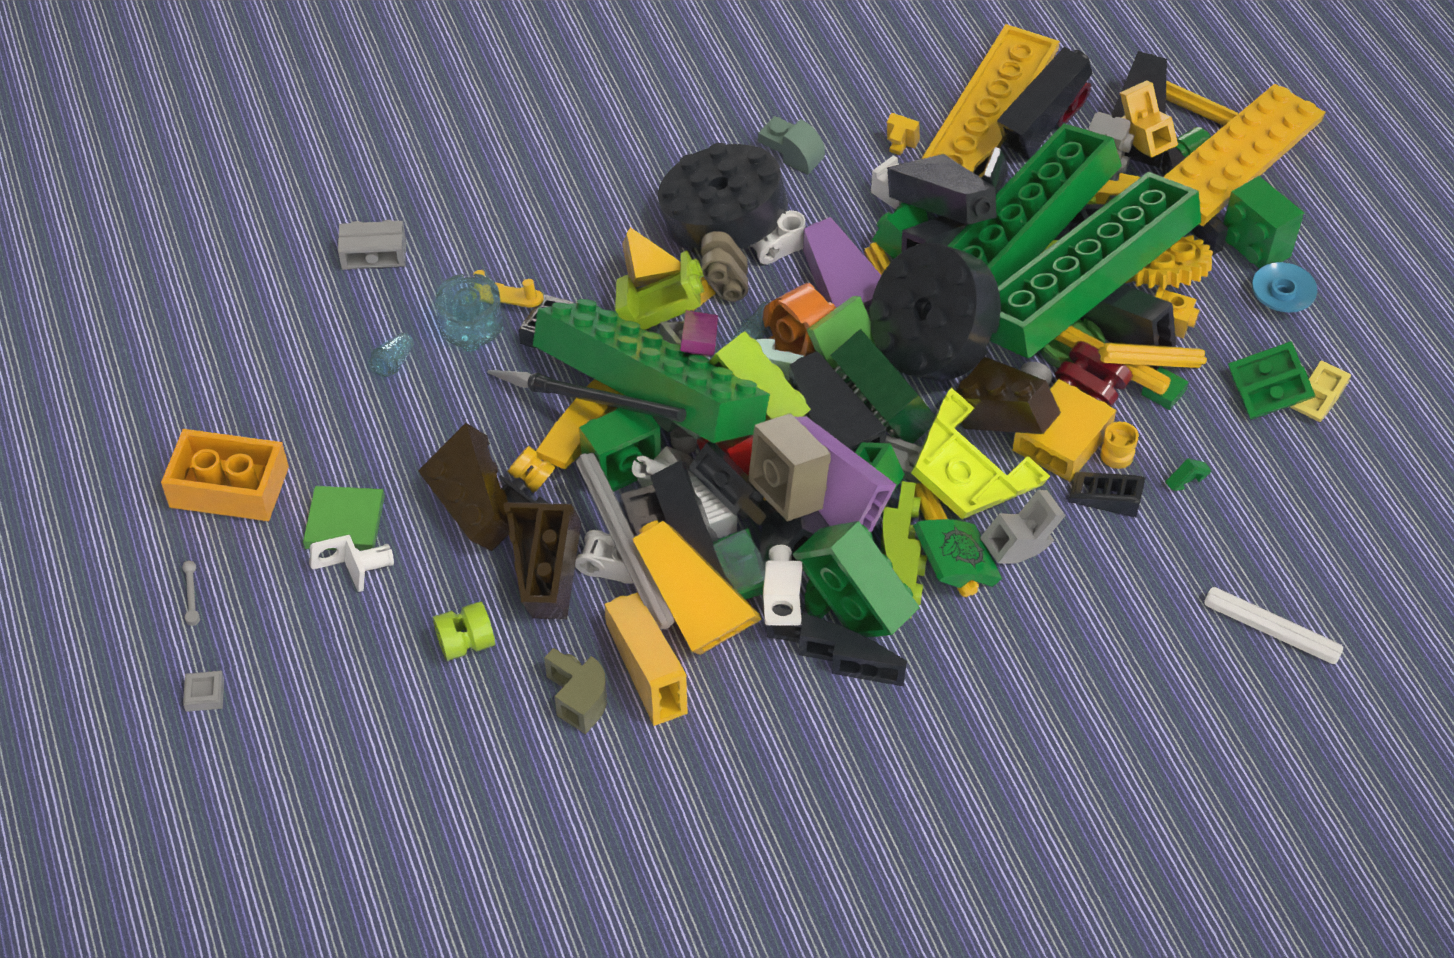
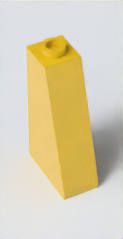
[632,521,762,655]
[604,592,688,726]

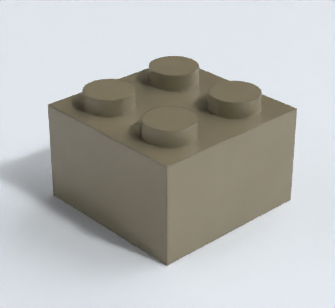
[749,413,831,521]

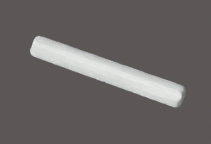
[1205,587,1343,664]

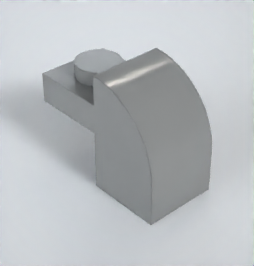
[980,490,1066,564]

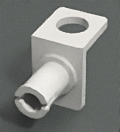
[632,446,693,487]
[309,535,394,592]
[763,545,802,625]

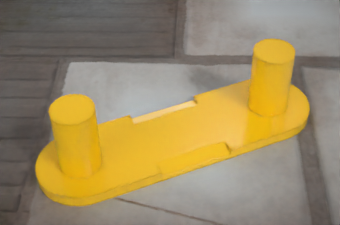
[471,270,544,308]

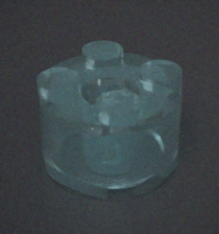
[435,274,504,352]

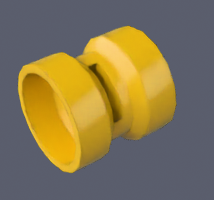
[1100,421,1139,469]
[507,445,555,493]

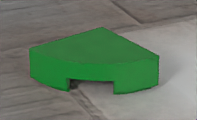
[1165,458,1212,491]
[804,580,831,619]

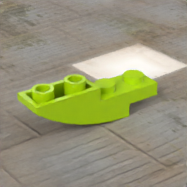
[881,481,927,618]

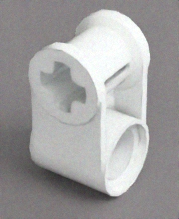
[750,210,806,265]
[575,530,633,584]

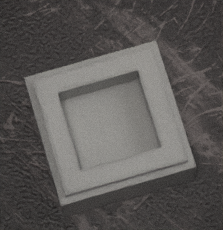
[183,671,224,712]

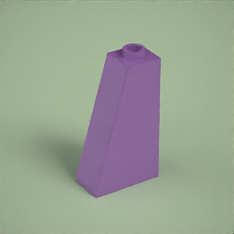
[803,217,881,318]
[795,416,897,532]

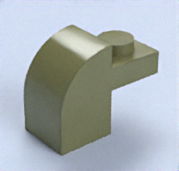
[544,648,607,734]

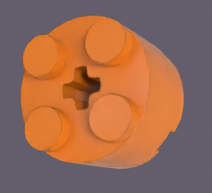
[763,283,836,357]

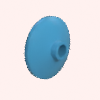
[1252,262,1318,313]

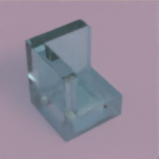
[713,530,765,593]

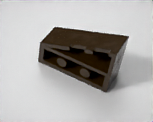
[955,357,1061,434]
[418,423,510,551]
[503,502,582,620]

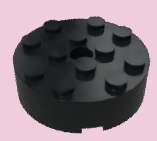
[658,143,788,251]
[869,243,1001,381]

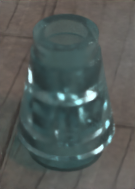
[369,332,414,377]

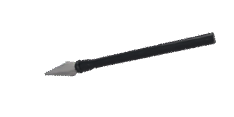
[487,370,686,422]

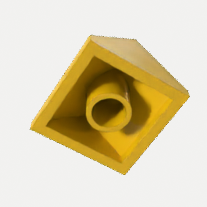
[622,227,681,287]

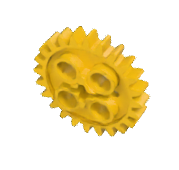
[1125,235,1213,289]

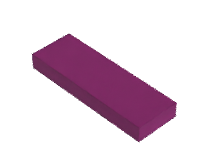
[680,310,718,356]

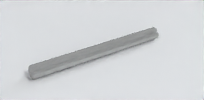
[576,453,675,630]

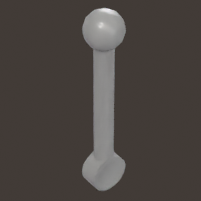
[182,560,200,626]

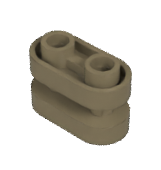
[701,232,748,302]

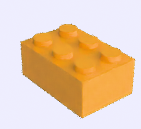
[161,429,289,521]

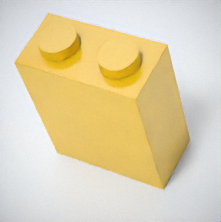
[1012,379,1116,482]

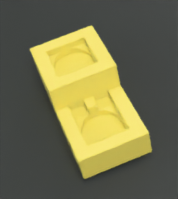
[1290,360,1351,422]

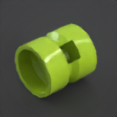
[432,601,496,661]

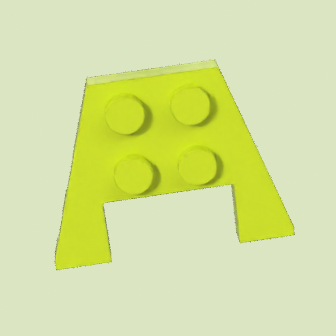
[911,388,1050,519]

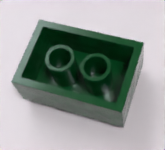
[830,329,936,444]

